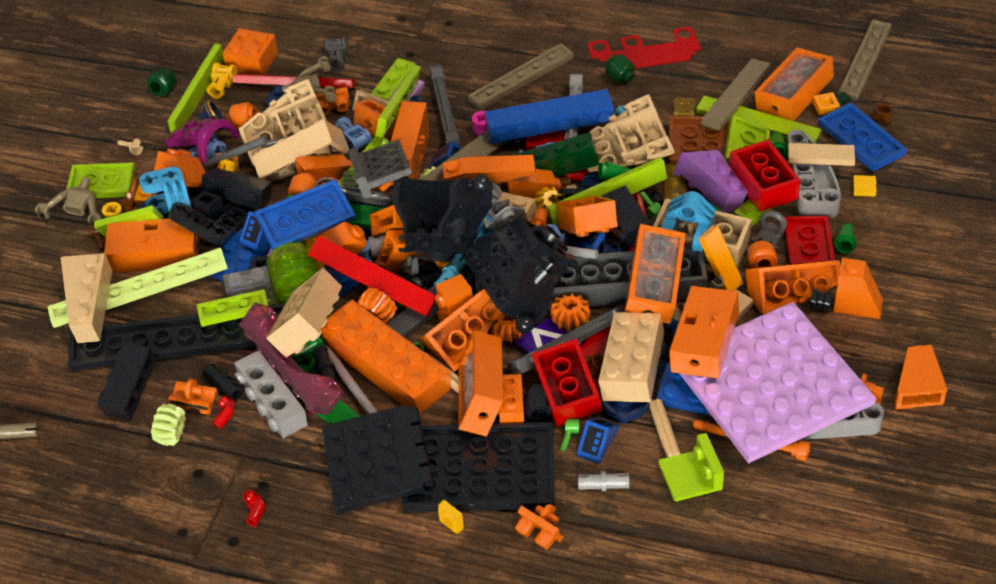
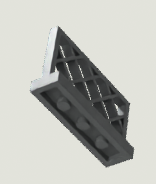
[348,139,412,199]

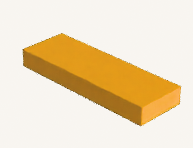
[698,225,744,291]

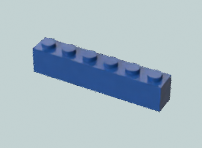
[485,89,614,144]

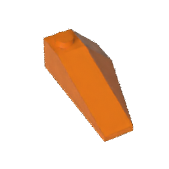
[443,155,536,184]
[746,260,840,314]
[419,289,501,372]

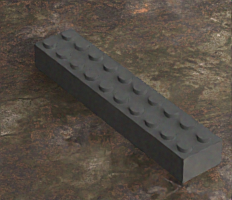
[475,246,708,310]

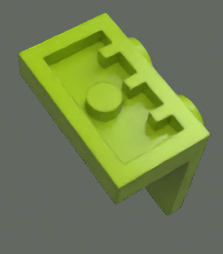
[659,433,724,502]

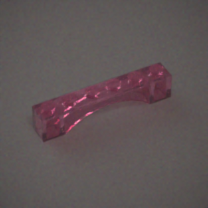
[239,302,344,415]

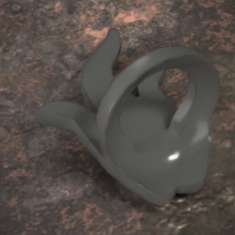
[746,210,787,251]
[399,254,430,286]

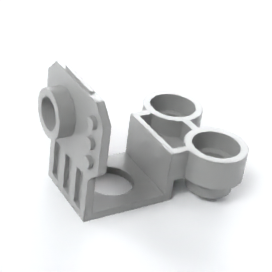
[483,183,525,231]

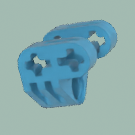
[139,167,191,215]
[661,191,716,253]

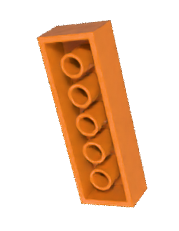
[320,300,451,414]

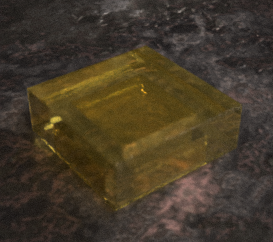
[674,98,695,116]

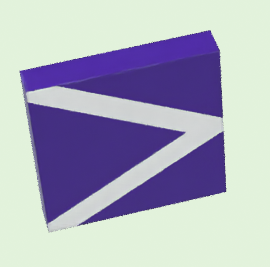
[515,317,582,354]

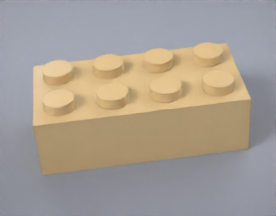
[653,199,752,269]
[266,267,342,358]
[599,312,664,402]

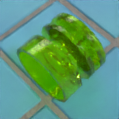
[266,243,318,302]

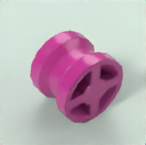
[472,111,487,136]

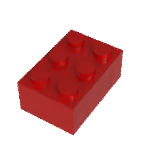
[729,139,801,212]
[531,338,603,427]

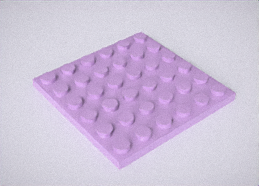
[679,302,876,463]

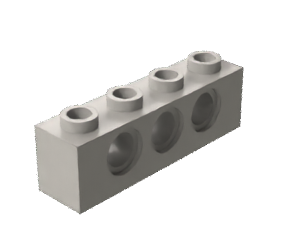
[234,350,308,438]

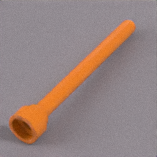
[693,420,811,462]

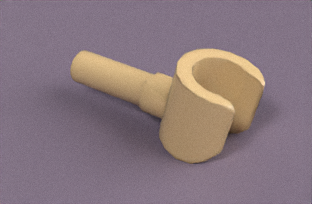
[117,139,143,155]

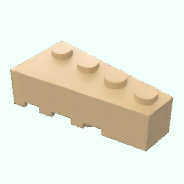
[251,120,349,182]
[61,253,112,343]

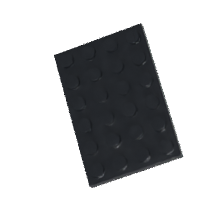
[403,422,555,512]

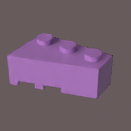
[674,150,748,213]

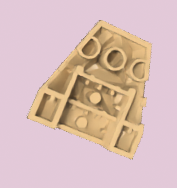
[239,79,327,167]
[587,94,675,173]

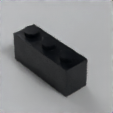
[201,167,272,209]
[602,185,651,250]
[98,342,157,420]

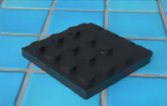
[322,404,433,514]

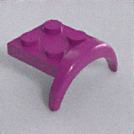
[165,118,240,164]

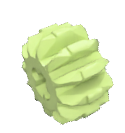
[151,404,186,446]

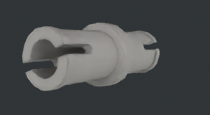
[578,471,630,492]

